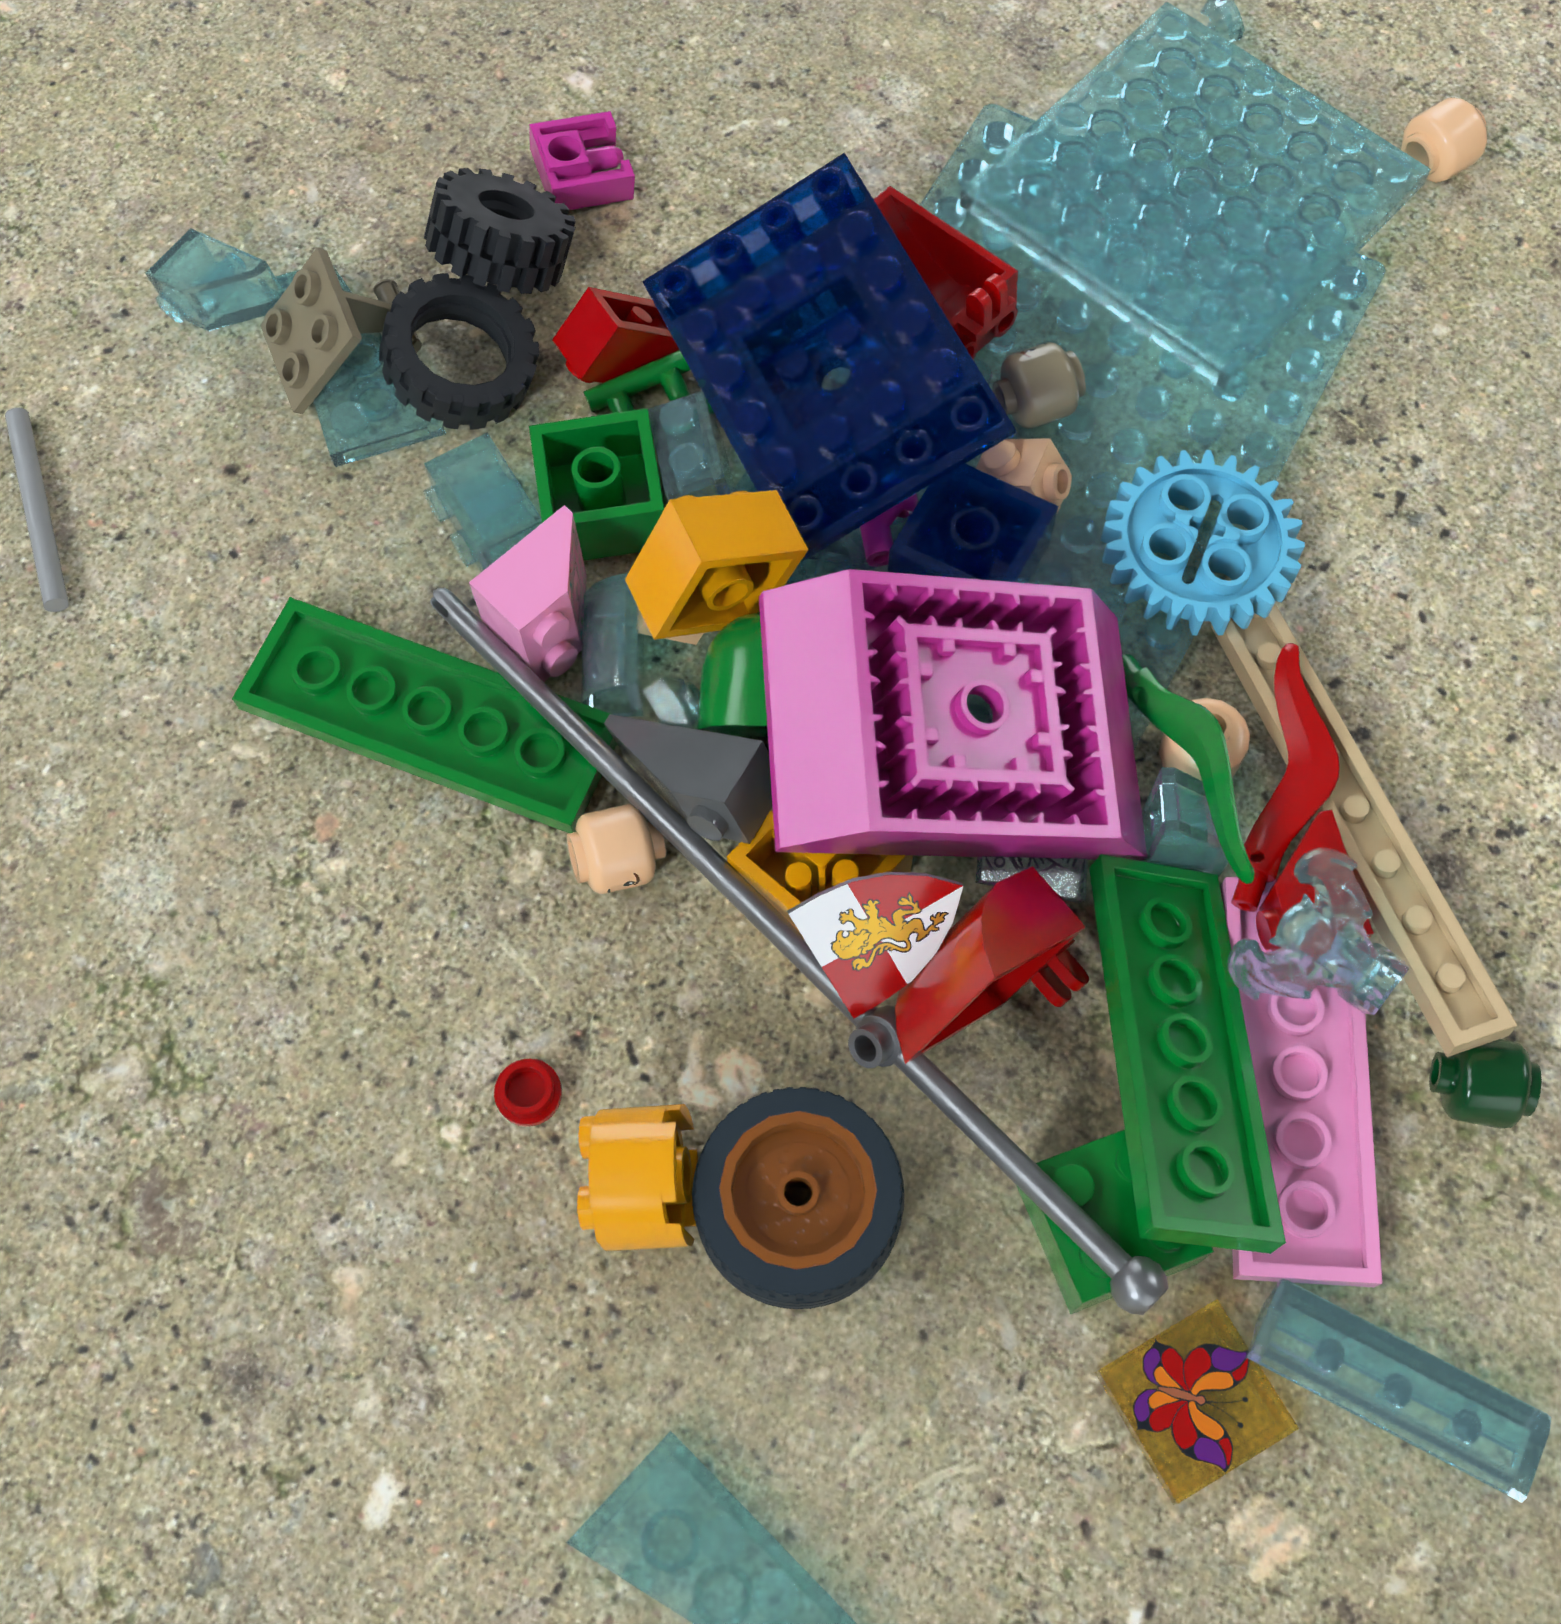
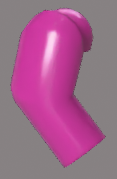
[859,480,918,567]

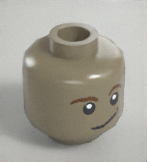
[993,342,1086,429]

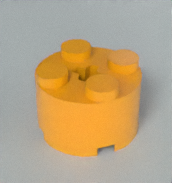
[577,1104,698,1251]

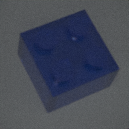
[888,455,1059,583]

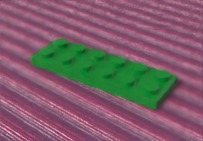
[232,597,617,833]
[1089,854,1286,1254]

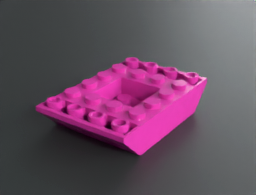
[759,569,1147,861]

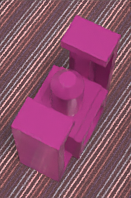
[529,111,635,210]

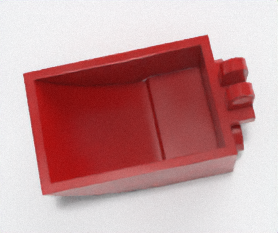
[810,186,1018,387]
[895,866,1089,1064]

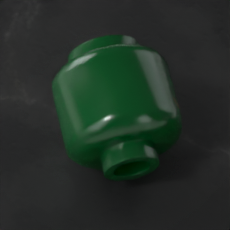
[1429,1039,1542,1129]

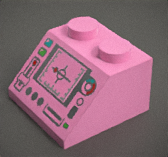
[469,505,587,682]

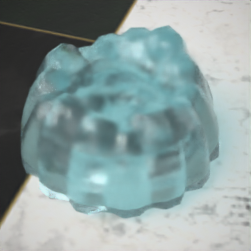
[1200,0,1245,45]

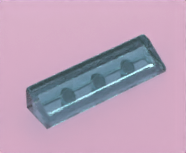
[1246,1279,1551,1503]

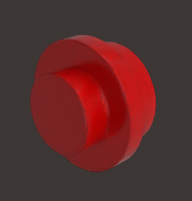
[494,1058,562,1127]

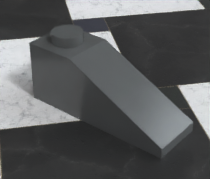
[604,714,773,844]

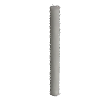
[5,408,69,612]

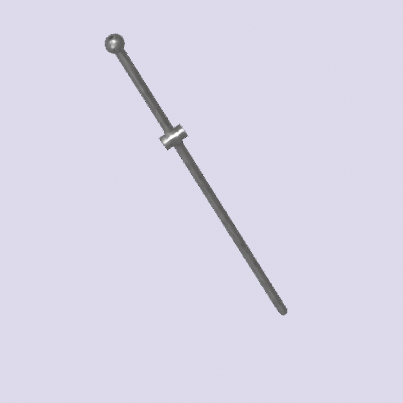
[430,588,1168,1315]

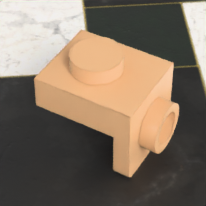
[968,438,1072,522]

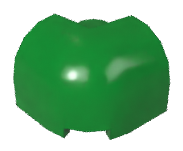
[697,612,768,739]

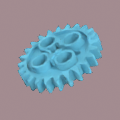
[1101,450,1305,636]

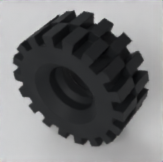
[424,168,576,294]

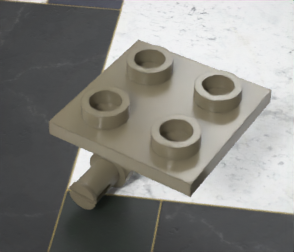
[260,248,422,414]

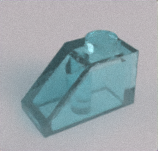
[145,228,284,331]
[1142,767,1241,877]

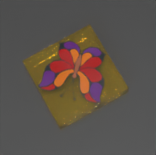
[1095,1299,1299,1505]

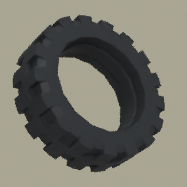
[379,273,539,430]

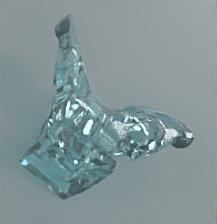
[1227,847,1409,1015]

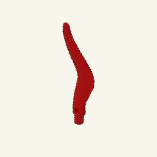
[1231,643,1340,912]

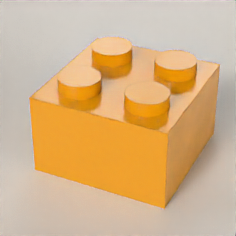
[625,490,808,640]

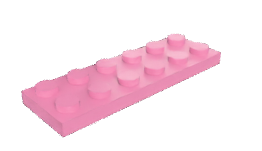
[1220,877,1382,1288]

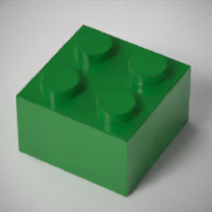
[529,408,664,561]
[1016,1129,1214,1314]

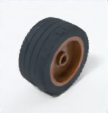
[692,1087,905,1309]

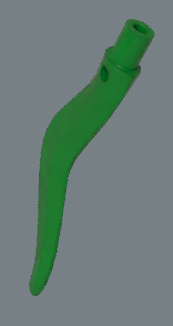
[1122,654,1255,884]

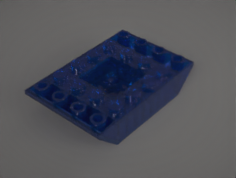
[642,152,1017,563]

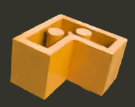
[727,811,913,931]

